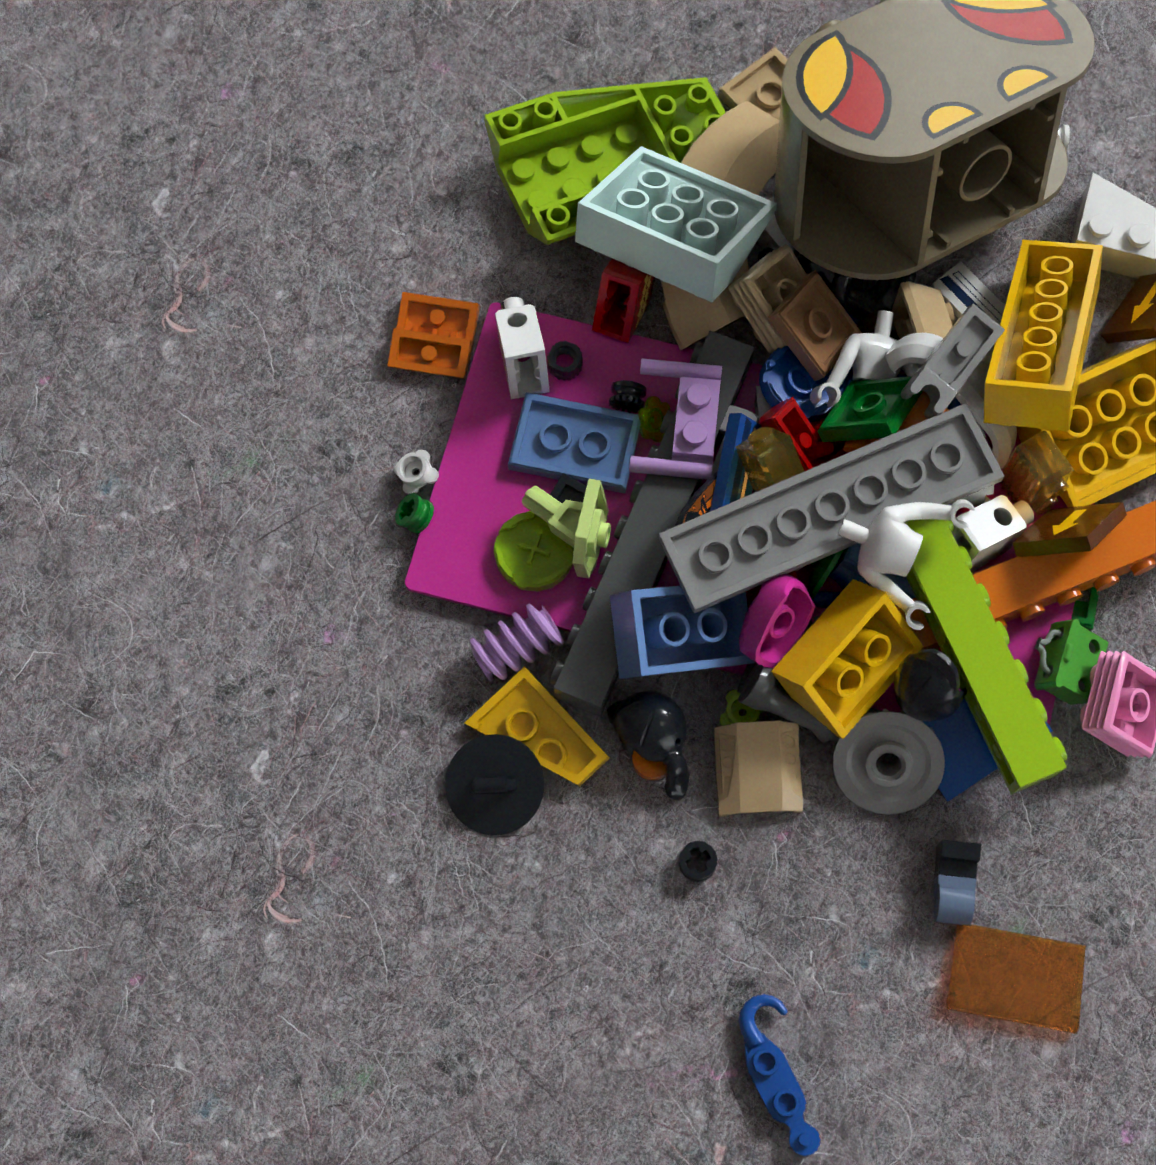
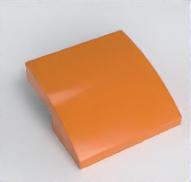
[387,292,480,379]

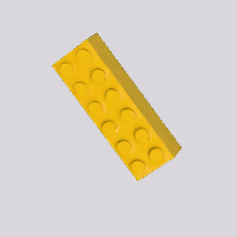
[984,239,1103,431]

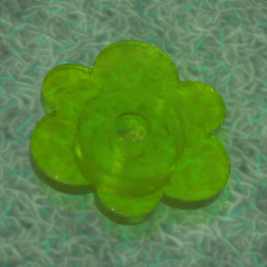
[638,396,670,442]

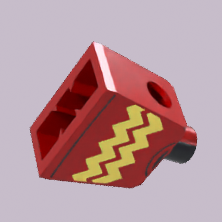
[592,258,655,343]

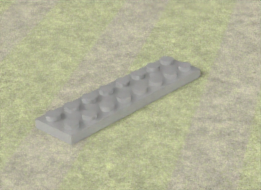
[659,403,1005,614]

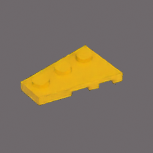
[464,666,610,786]

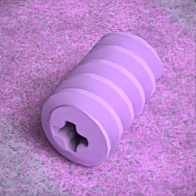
[470,603,564,684]

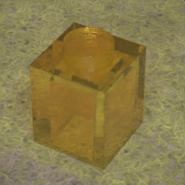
[736,427,804,491]

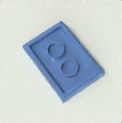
[508,392,643,494]

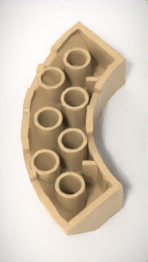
[657,101,779,350]

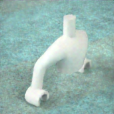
[810,310,922,407]
[837,499,976,630]

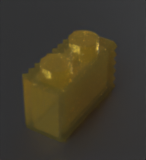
[999,430,1074,515]

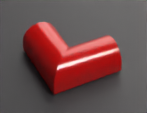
[758,397,848,476]

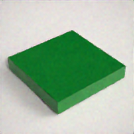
[818,376,923,442]

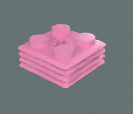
[1080,651,1156,758]

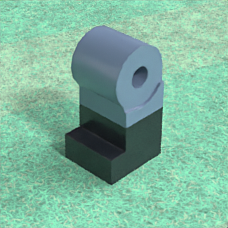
[933,840,981,926]

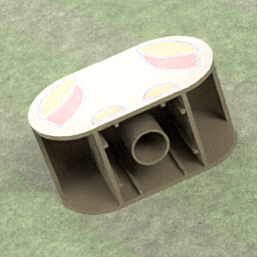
[774,0,1095,280]

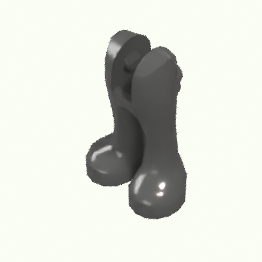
[737,662,839,744]

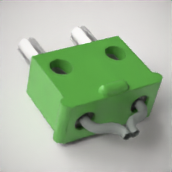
[1034,619,1109,705]

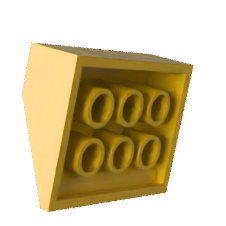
[1016,339,1156,507]

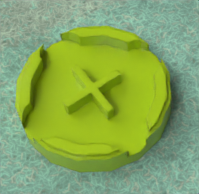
[494,511,574,592]

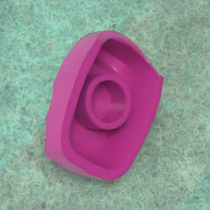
[739,574,816,668]

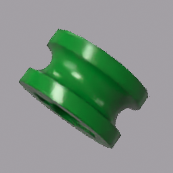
[395,493,434,534]

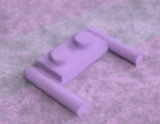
[629,358,722,480]

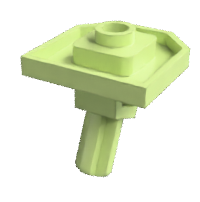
[522,479,611,578]

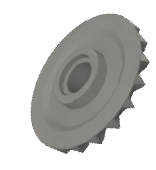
[833,708,945,814]

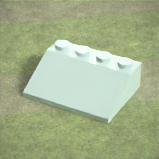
[575,146,777,302]

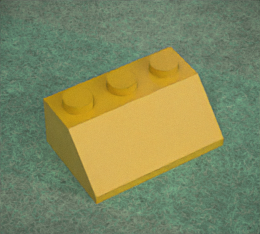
[771,579,924,739]

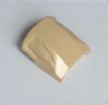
[714,721,803,817]

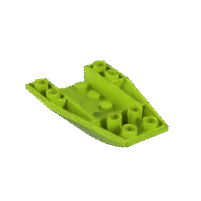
[484,77,726,245]

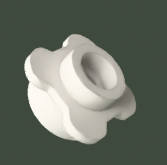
[394,450,439,494]

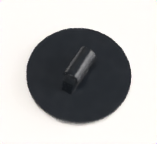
[445,734,544,835]

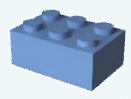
[609,586,755,679]

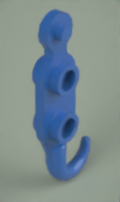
[738,994,820,1156]

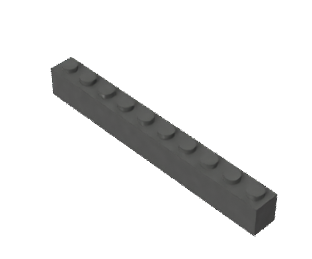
[550,331,754,717]

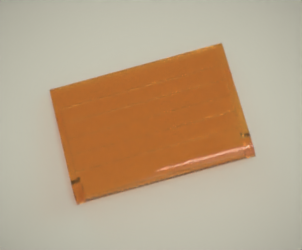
[946,924,1086,1034]

